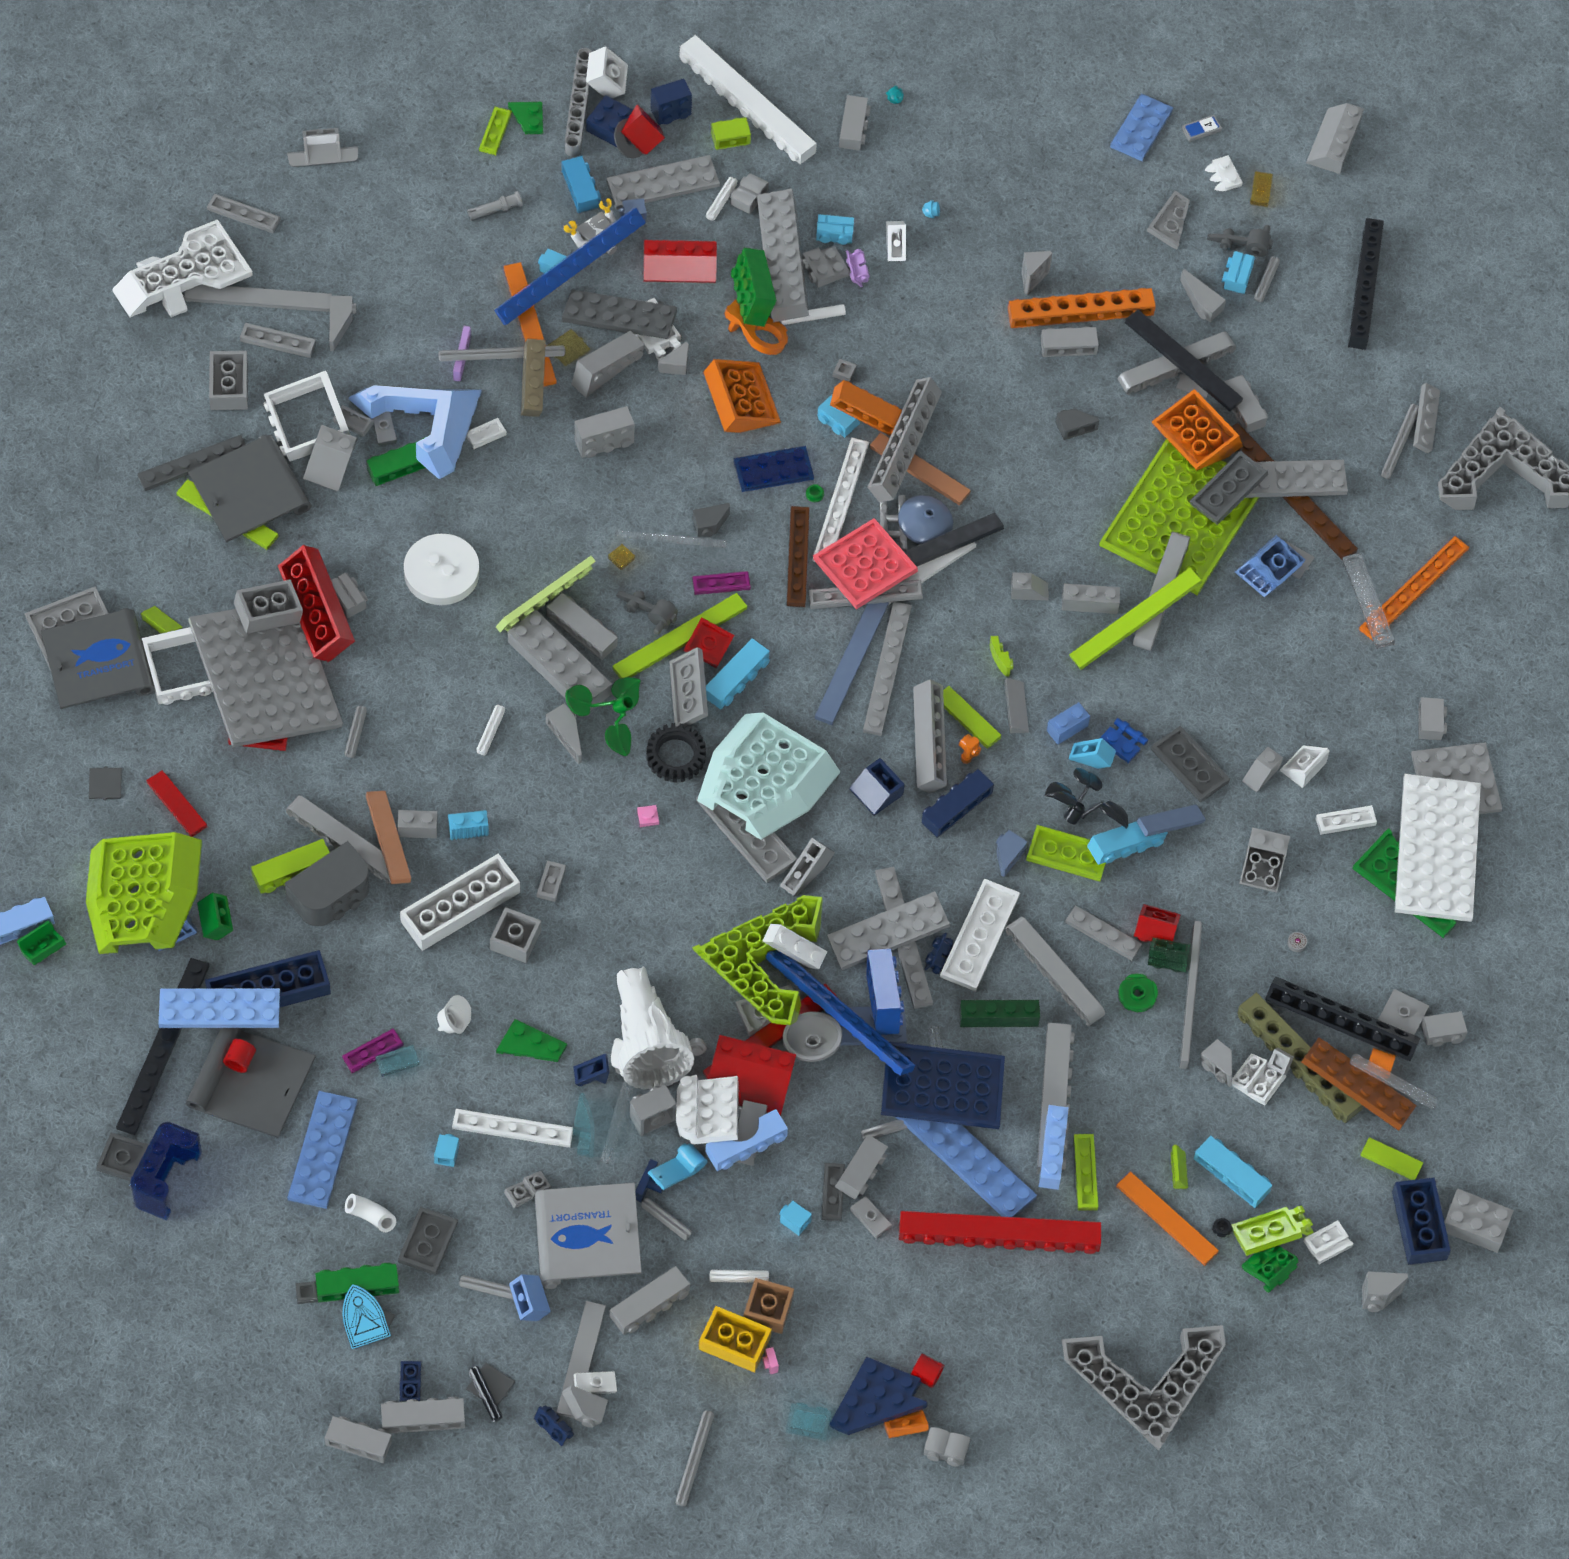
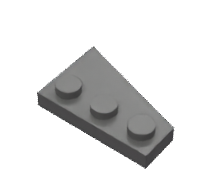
[1147,191,1190,250]
[735,984,793,1037]

